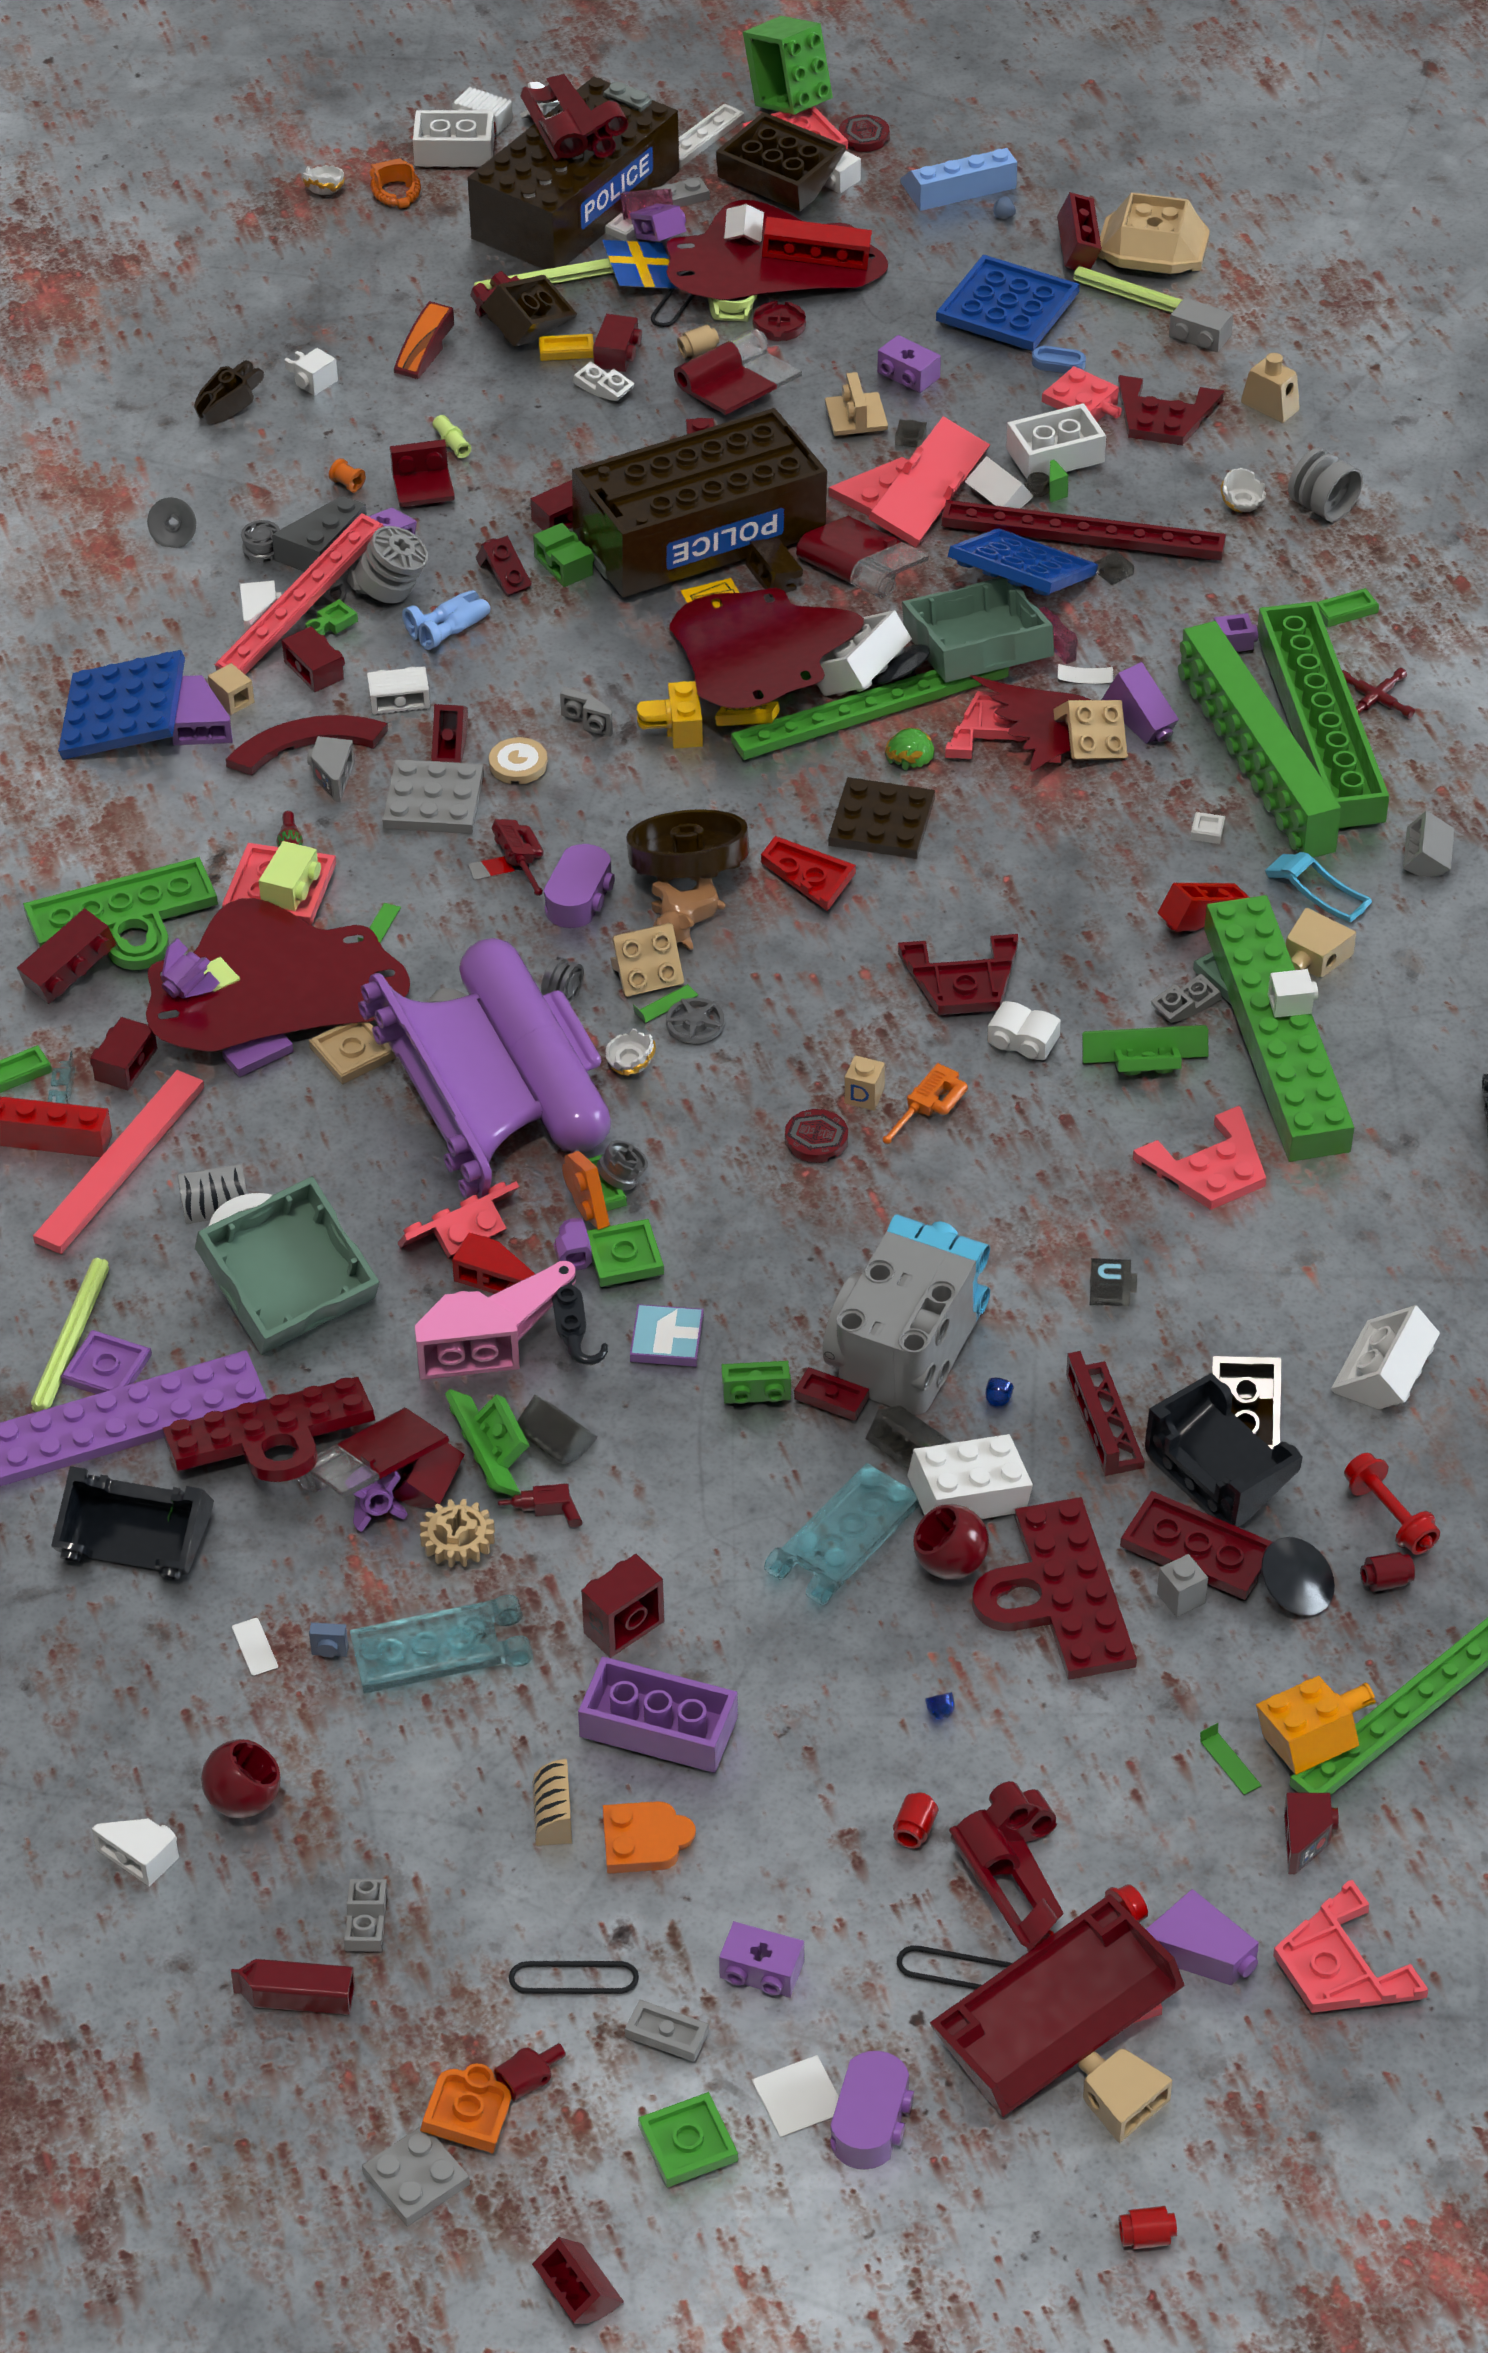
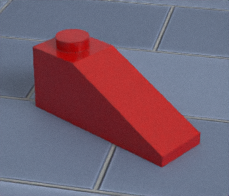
[1157,883,1250,932]
[452,1232,535,1294]

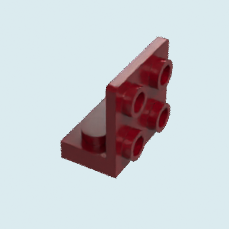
[389,439,455,507]

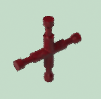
[1342,668,1415,719]

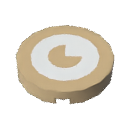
[489,737,548,784]

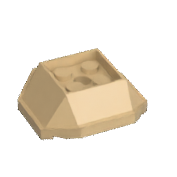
[1098,192,1210,274]

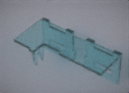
[48,1051,75,1104]

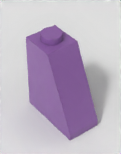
[1101,662,1179,744]
[172,675,233,745]
[1146,1889,1259,1985]

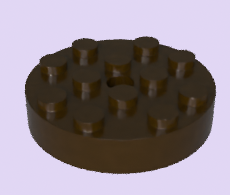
[626,809,750,882]

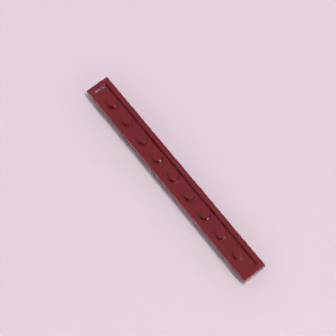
[941,500,1226,561]

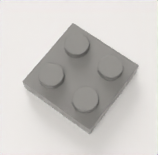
[362,2126,470,2227]

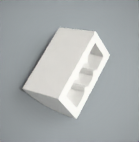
[965,456,1033,509]

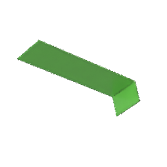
[358,903,401,942]
[633,984,698,1023]
[1200,1723,1262,1795]

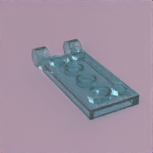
[764,1463,920,1605]
[349,1595,533,1694]

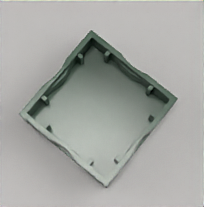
[902,577,1054,683]
[195,1176,380,1355]

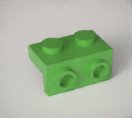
[721,1361,791,1404]

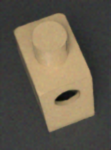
[1241,353,1300,423]
[1286,907,1356,977]
[1078,2049,1173,2143]

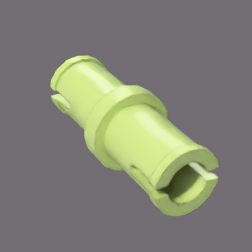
[432,415,471,458]

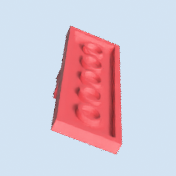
[868,416,990,548]

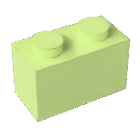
[259,841,321,911]

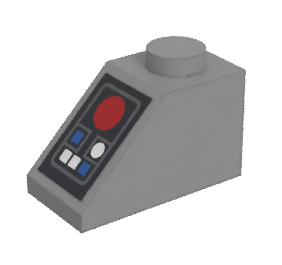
[307,736,354,802]

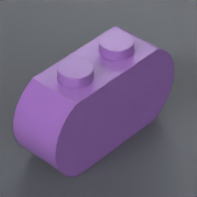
[544,844,615,928]
[830,2051,914,2170]

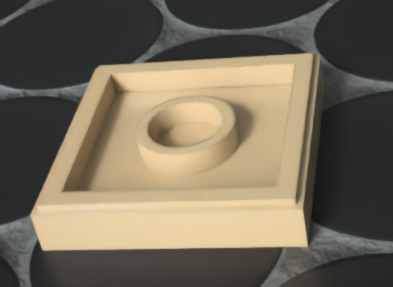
[309,1022,396,1084]

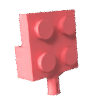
[1042,366,1122,422]

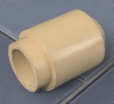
[677,324,719,359]

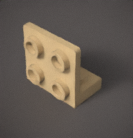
[1053,700,1128,760]

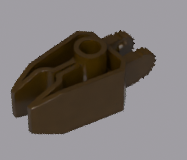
[194,360,265,425]

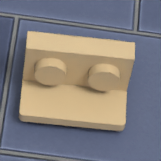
[825,372,888,436]
[610,923,684,996]

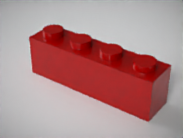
[762,217,872,270]
[0,1096,112,1157]

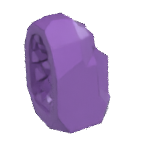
[554,1218,592,1271]

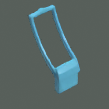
[1265,852,1372,922]

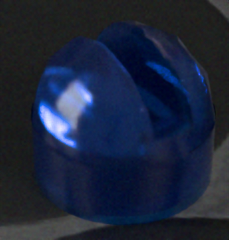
[985,1377,1014,1406]
[925,1692,955,1720]

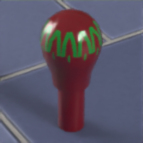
[276,811,303,847]

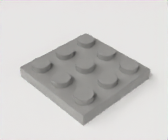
[382,759,484,834]

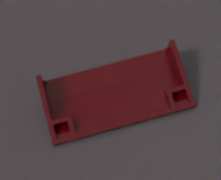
[930,1894,1185,2117]

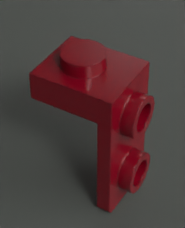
[475,535,532,596]

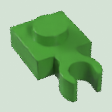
[305,599,358,636]

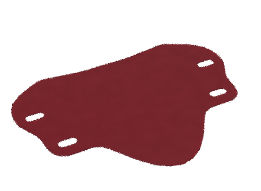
[666,200,888,300]
[669,588,864,708]
[146,898,410,1052]

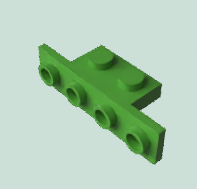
[1082,1025,1209,1075]
[445,1389,530,1496]

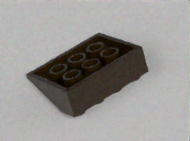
[716,112,846,211]

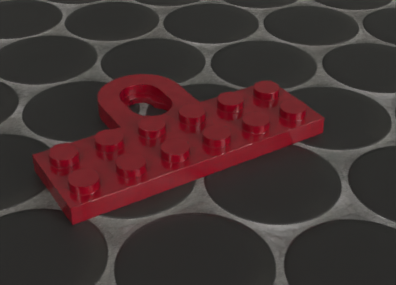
[162,1377,375,1482]
[972,1497,1137,1680]

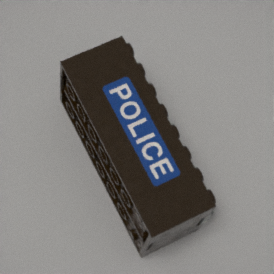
[467,76,679,270]
[572,408,828,597]

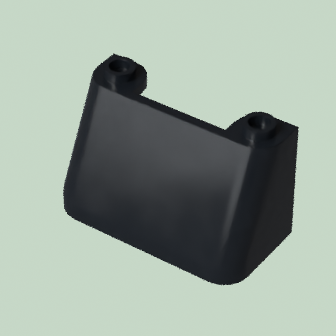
[1145,1373,1303,1527]
[51,1466,214,1580]

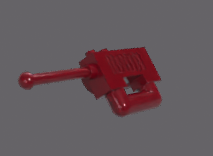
[491,819,544,896]

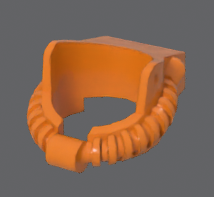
[369,158,421,209]

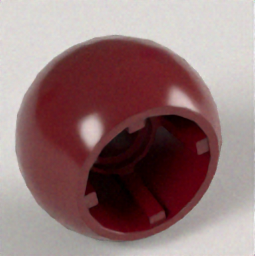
[913,1504,989,1580]
[201,1739,281,1819]

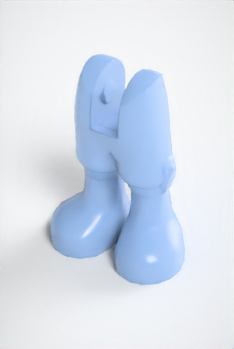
[402,590,491,650]

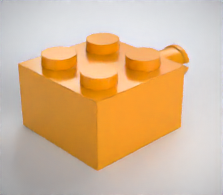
[1256,1675,1376,1775]

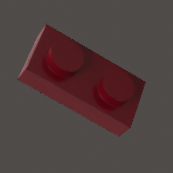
[794,1367,869,1421]

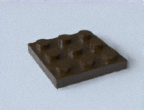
[828,777,935,859]

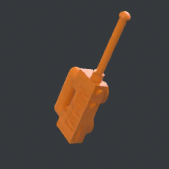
[883,1063,968,1144]

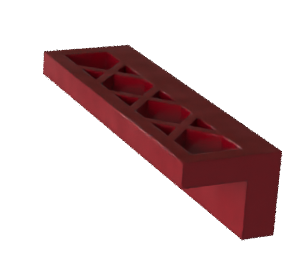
[1066,1351,1145,1476]

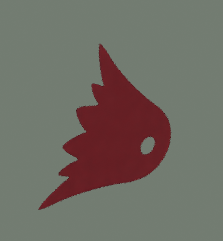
[970,675,1091,772]

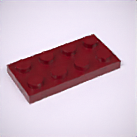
[1120,1491,1273,1600]

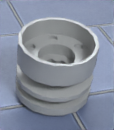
[1288,447,1363,522]
[354,526,428,603]

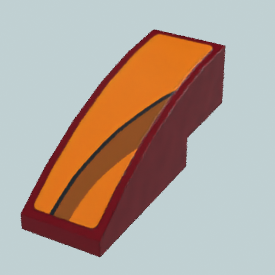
[394,301,454,379]

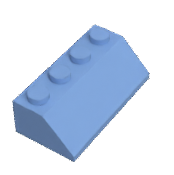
[900,148,1017,211]

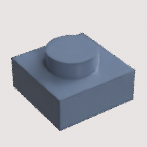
[309,1622,349,1657]

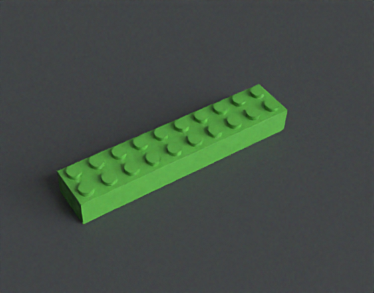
[1257,601,1389,828]
[1178,621,1341,858]
[1204,895,1355,1162]

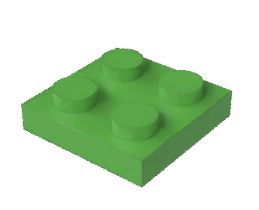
[587,1219,664,1287]
[638,2092,738,2188]

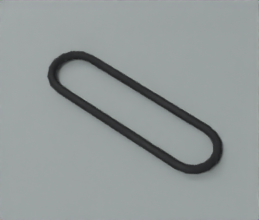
[650,272,695,327]
[897,1945,1012,1989]
[509,1961,639,1994]

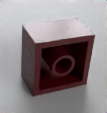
[581,1554,664,1658]

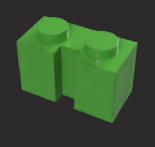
[533,523,594,587]

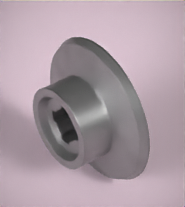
[147,497,196,548]

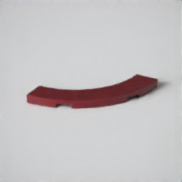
[226,715,388,776]

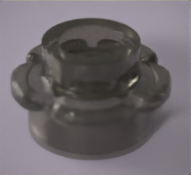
[1024,472,1049,498]

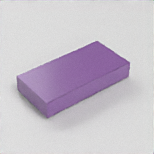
[222,1033,294,1077]

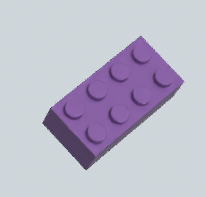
[578,1656,738,1773]

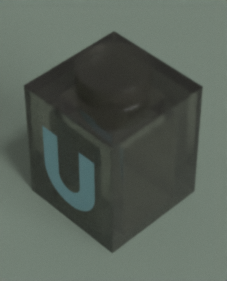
[1089,1258,1137,1306]

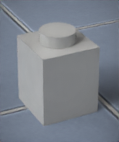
[1157,1554,1208,1618]

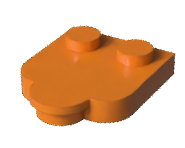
[562,1151,610,1230]
[603,1801,696,1874]
[420,2063,511,2153]

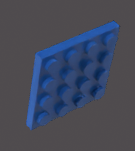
[936,254,1080,351]
[948,528,1099,596]
[58,650,185,760]

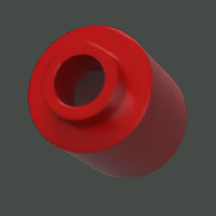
[893,1792,939,1848]
[1118,2206,1177,2250]

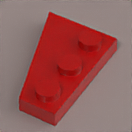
[761,836,856,911]

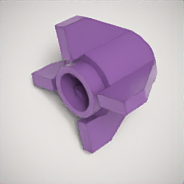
[161,938,220,998]
[346,1469,408,1532]

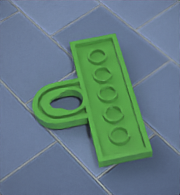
[23,857,218,970]

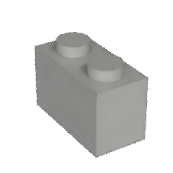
[1169,298,1234,353]

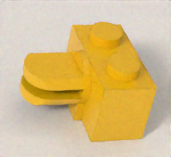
[637,681,703,749]

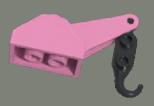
[415,1261,608,1380]

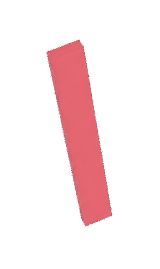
[214,513,384,675]
[33,1070,204,1254]

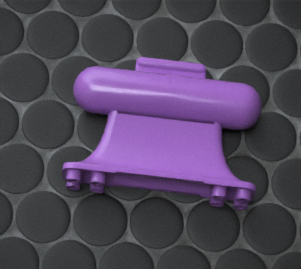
[358,938,611,1199]

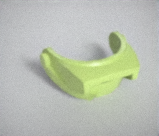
[708,294,757,322]

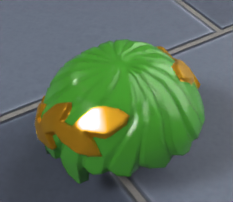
[885,728,934,771]

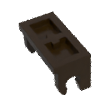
[745,537,803,597]

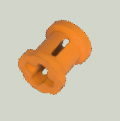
[329,458,366,493]

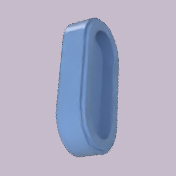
[1032,346,1086,373]

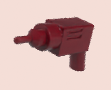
[498,1483,583,1528]

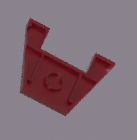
[1118,375,1224,446]
[898,934,1018,1015]

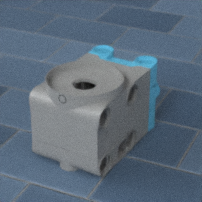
[823,1214,991,1415]

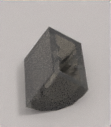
[517,1394,598,1464]
[865,1405,951,1470]

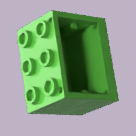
[743,16,833,115]

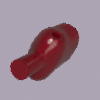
[494,2043,566,2101]

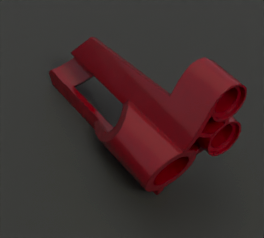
[520,74,628,160]
[949,1781,1064,1950]

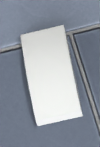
[572,361,635,401]

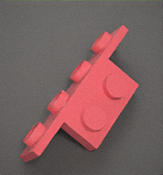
[398,1181,519,1258]

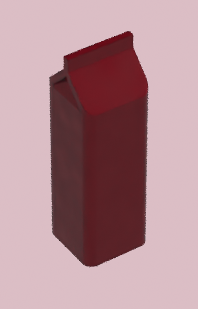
[231,1959,355,2015]

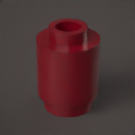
[1360,1552,1415,1592]

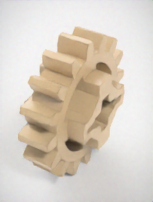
[420,1499,495,1567]

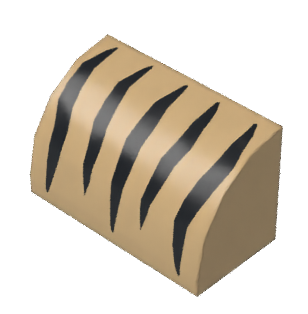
[532,1759,572,1846]

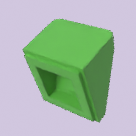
[1049,459,1068,502]

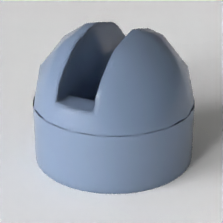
[993,196,1016,219]

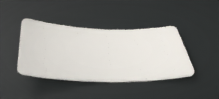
[1058,664,1113,684]

